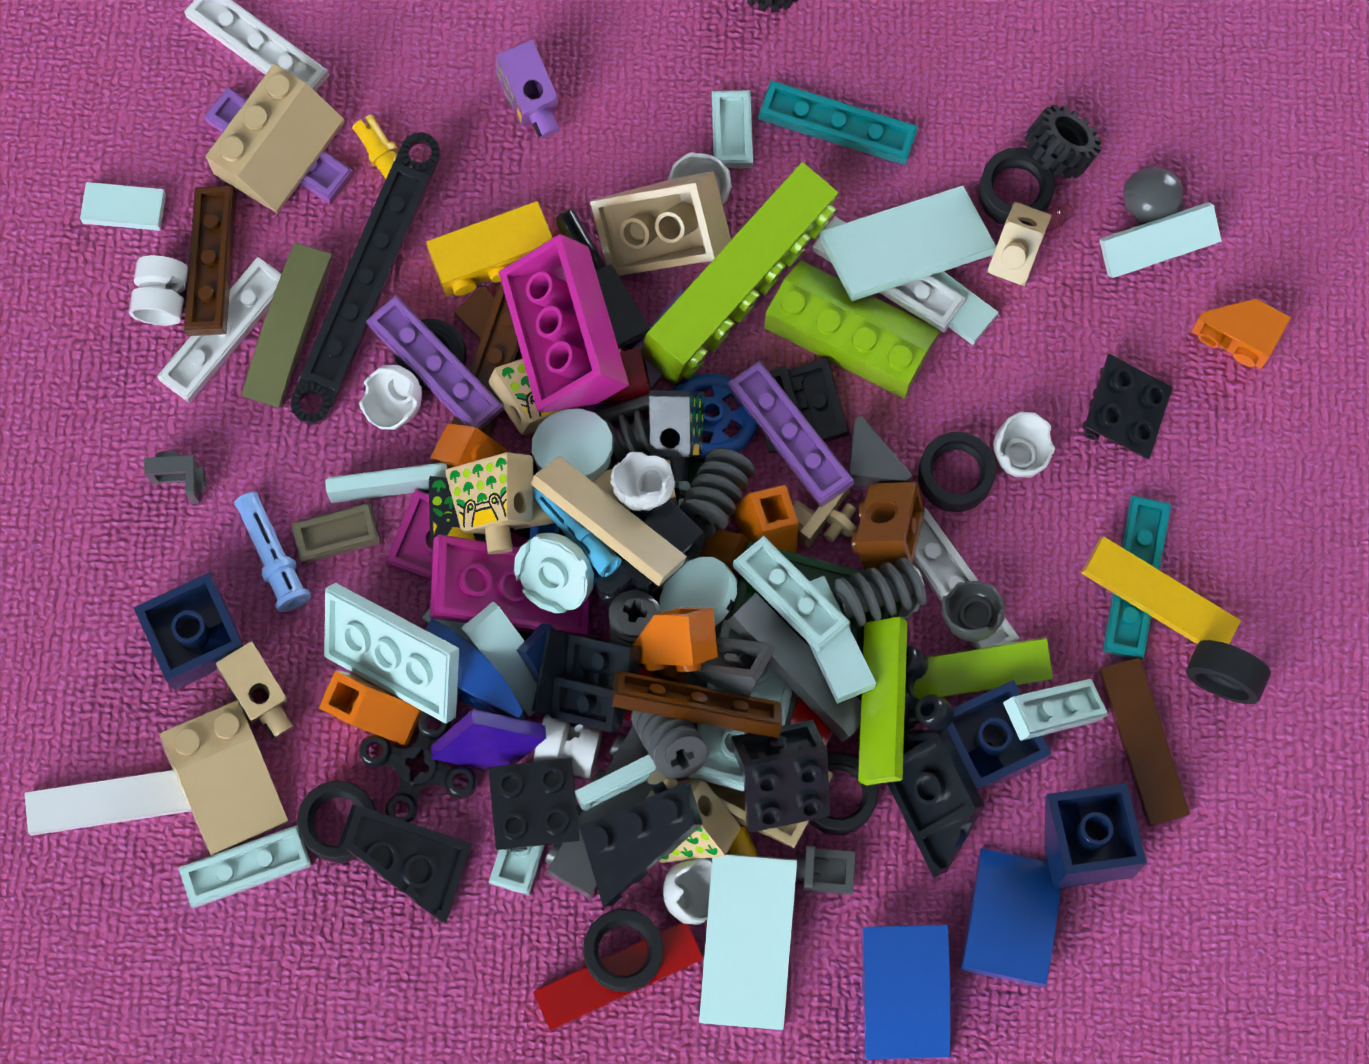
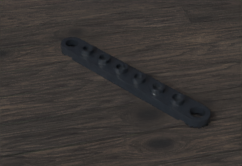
[291,132,440,425]

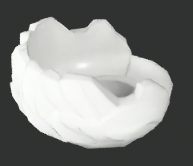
[610,452,675,511]

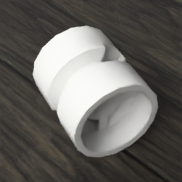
[129,255,189,326]
[534,714,603,779]

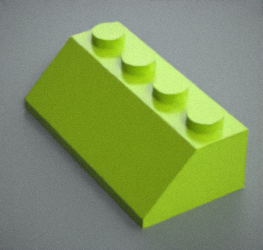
[764,260,941,399]

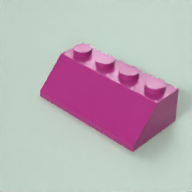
[499,234,629,413]

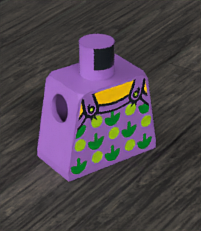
[495,40,560,140]

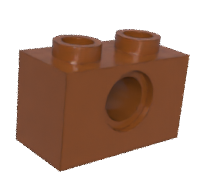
[852,482,925,570]

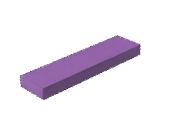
[204,87,354,205]
[366,295,504,430]
[727,360,854,508]

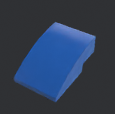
[425,618,526,721]
[959,848,1061,988]
[861,925,950,1060]

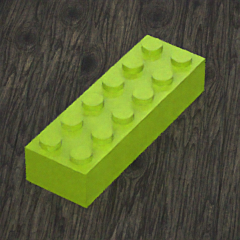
[641,162,839,386]

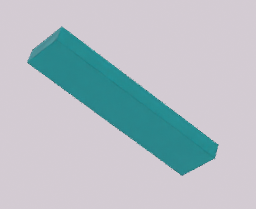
[758,80,918,166]
[1102,496,1171,661]

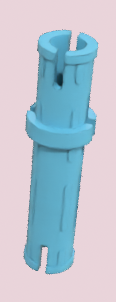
[533,475,622,577]

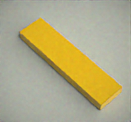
[1081,536,1241,644]

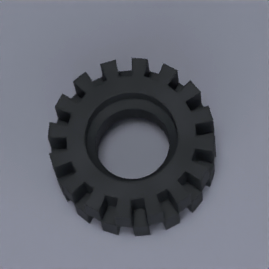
[1025,105,1102,179]

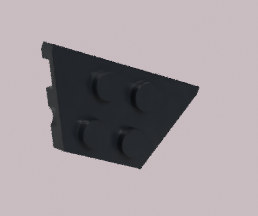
[887,730,985,878]

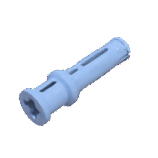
[234,492,311,612]

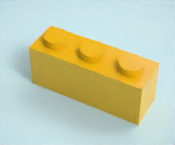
[426,201,552,297]

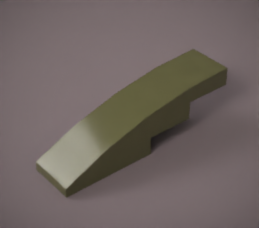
[241,242,333,408]

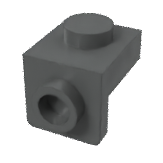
[144,451,207,504]
[796,845,855,895]

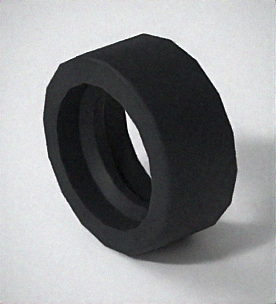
[978,147,1056,225]
[918,432,996,512]
[1186,640,1271,704]
[809,753,878,835]
[297,780,377,863]
[583,909,663,992]

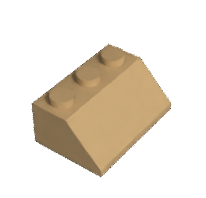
[206,64,345,214]

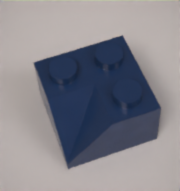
[133,573,243,691]
[944,680,1051,790]
[1044,783,1147,889]

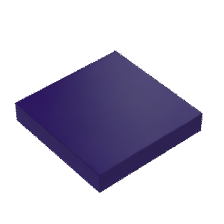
[431,709,546,770]

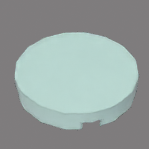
[532,409,614,481]
[514,533,594,613]
[660,557,737,626]

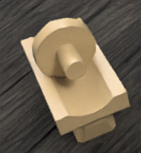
[793,489,857,549]

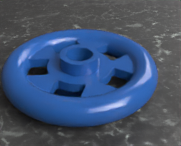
[672,373,758,459]

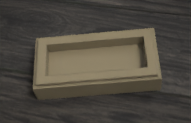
[291,503,381,564]

